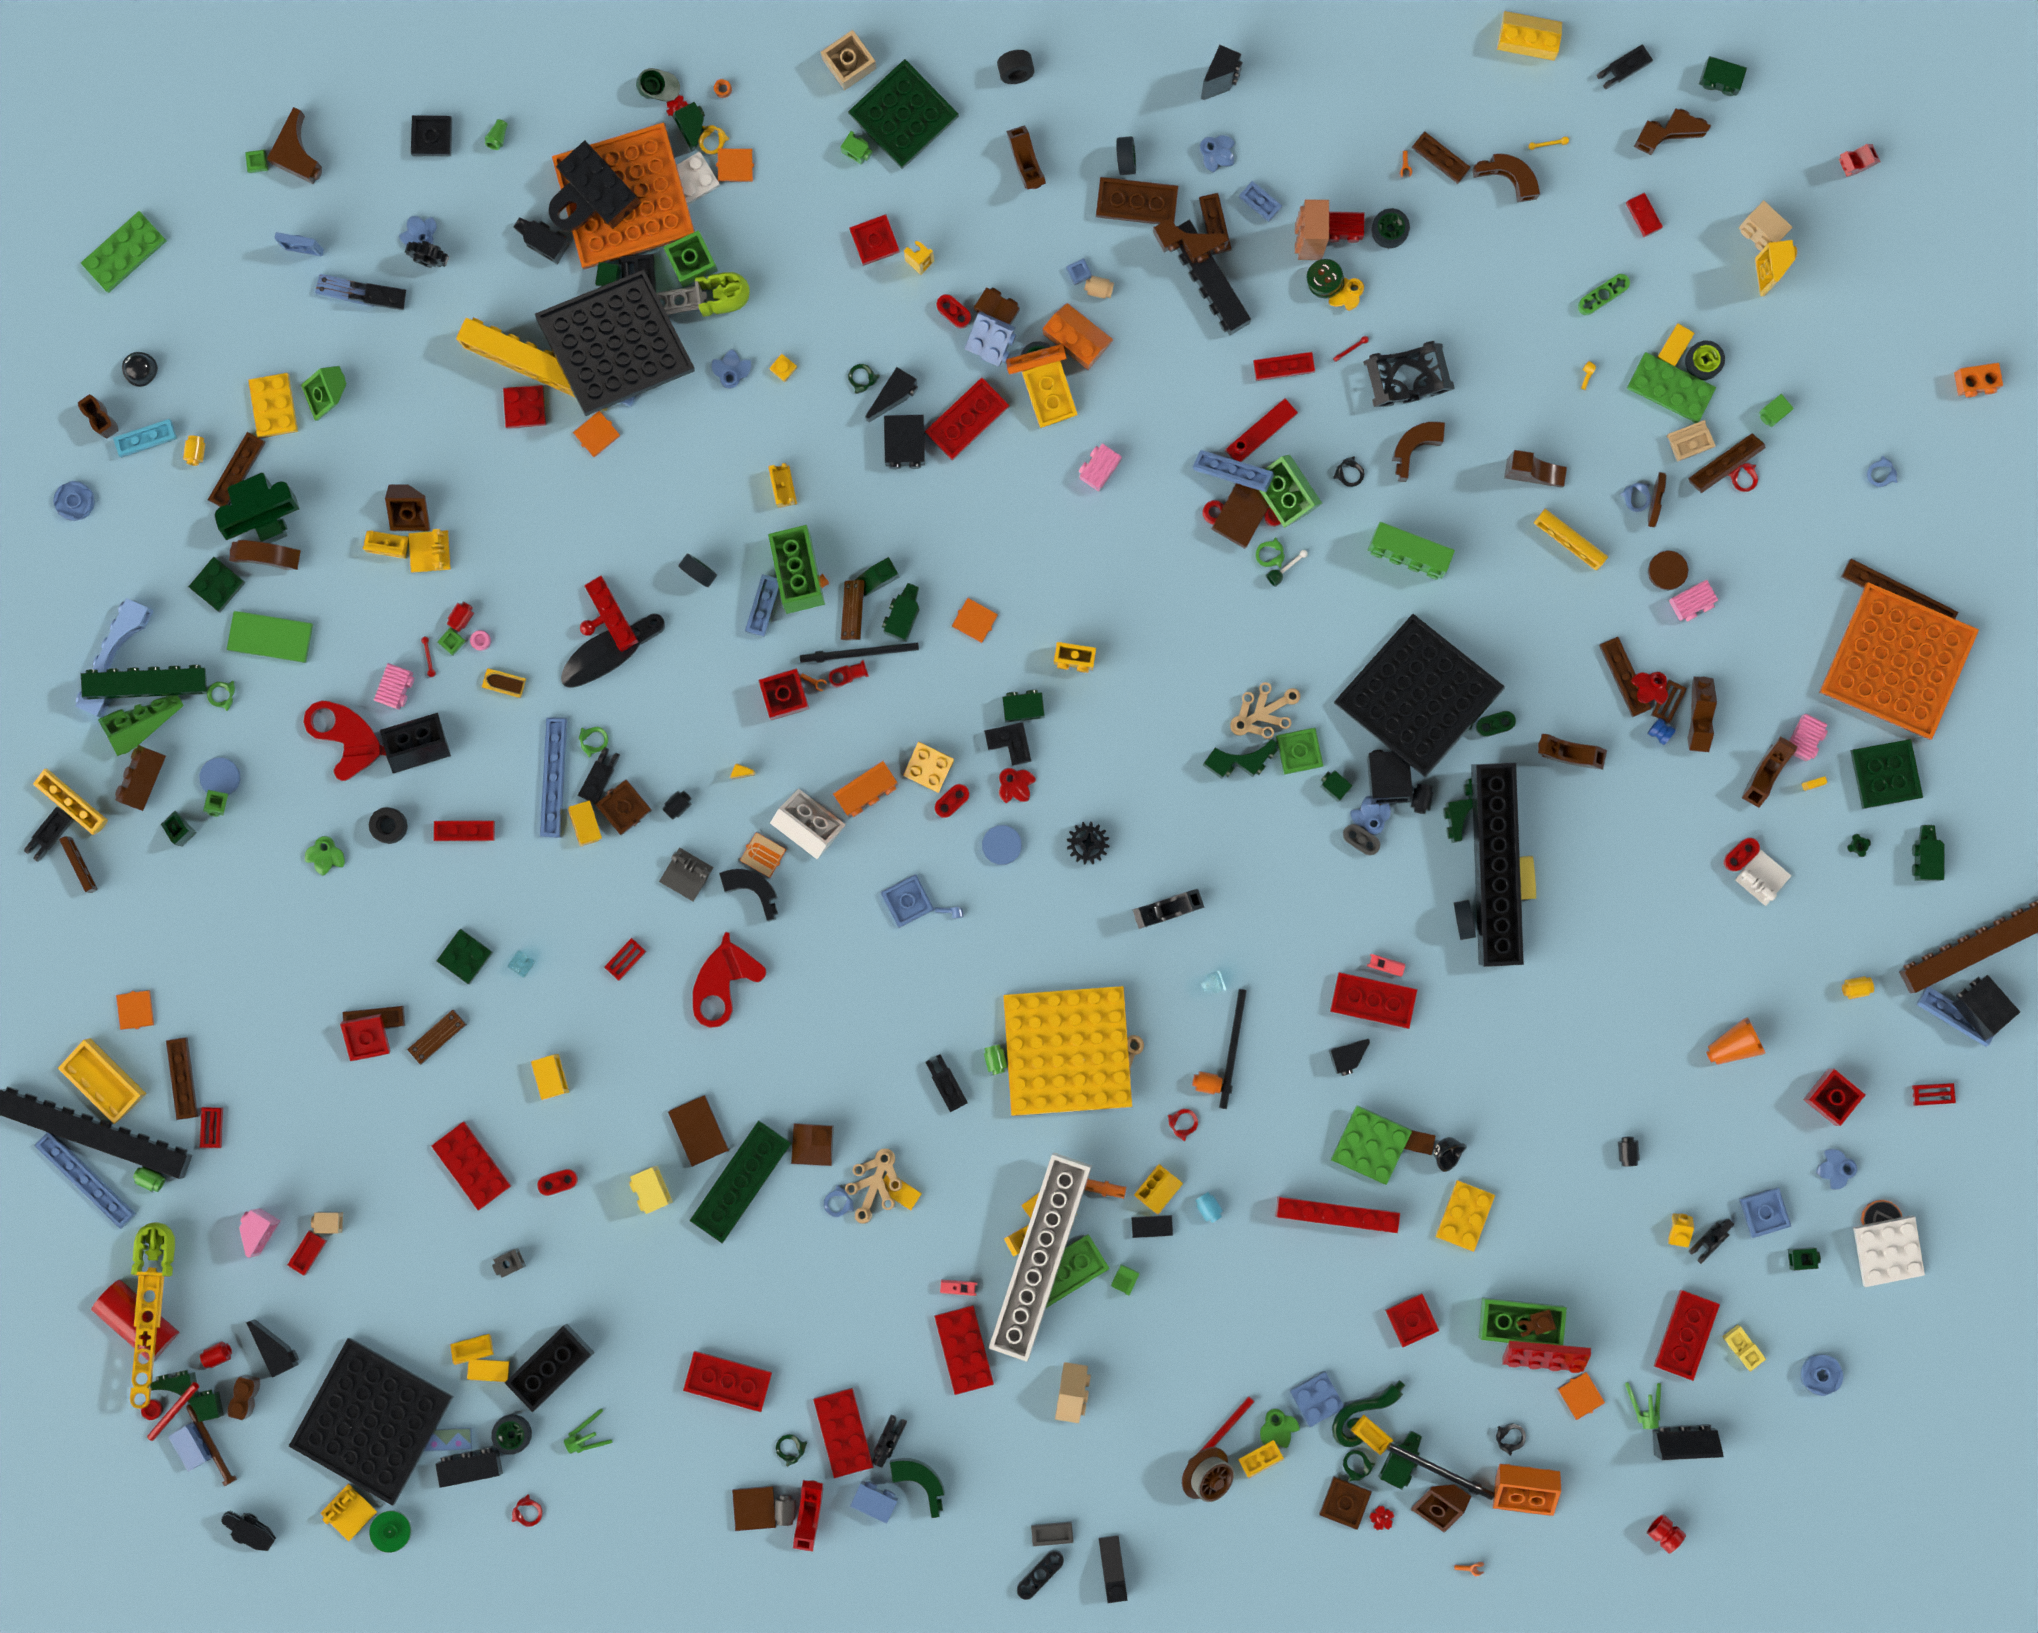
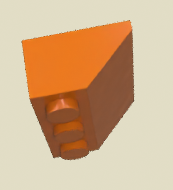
[1043,303,1113,371]
[833,761,898,817]
[1493,1464,1561,1516]

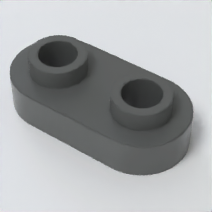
[1343,824,1380,856]

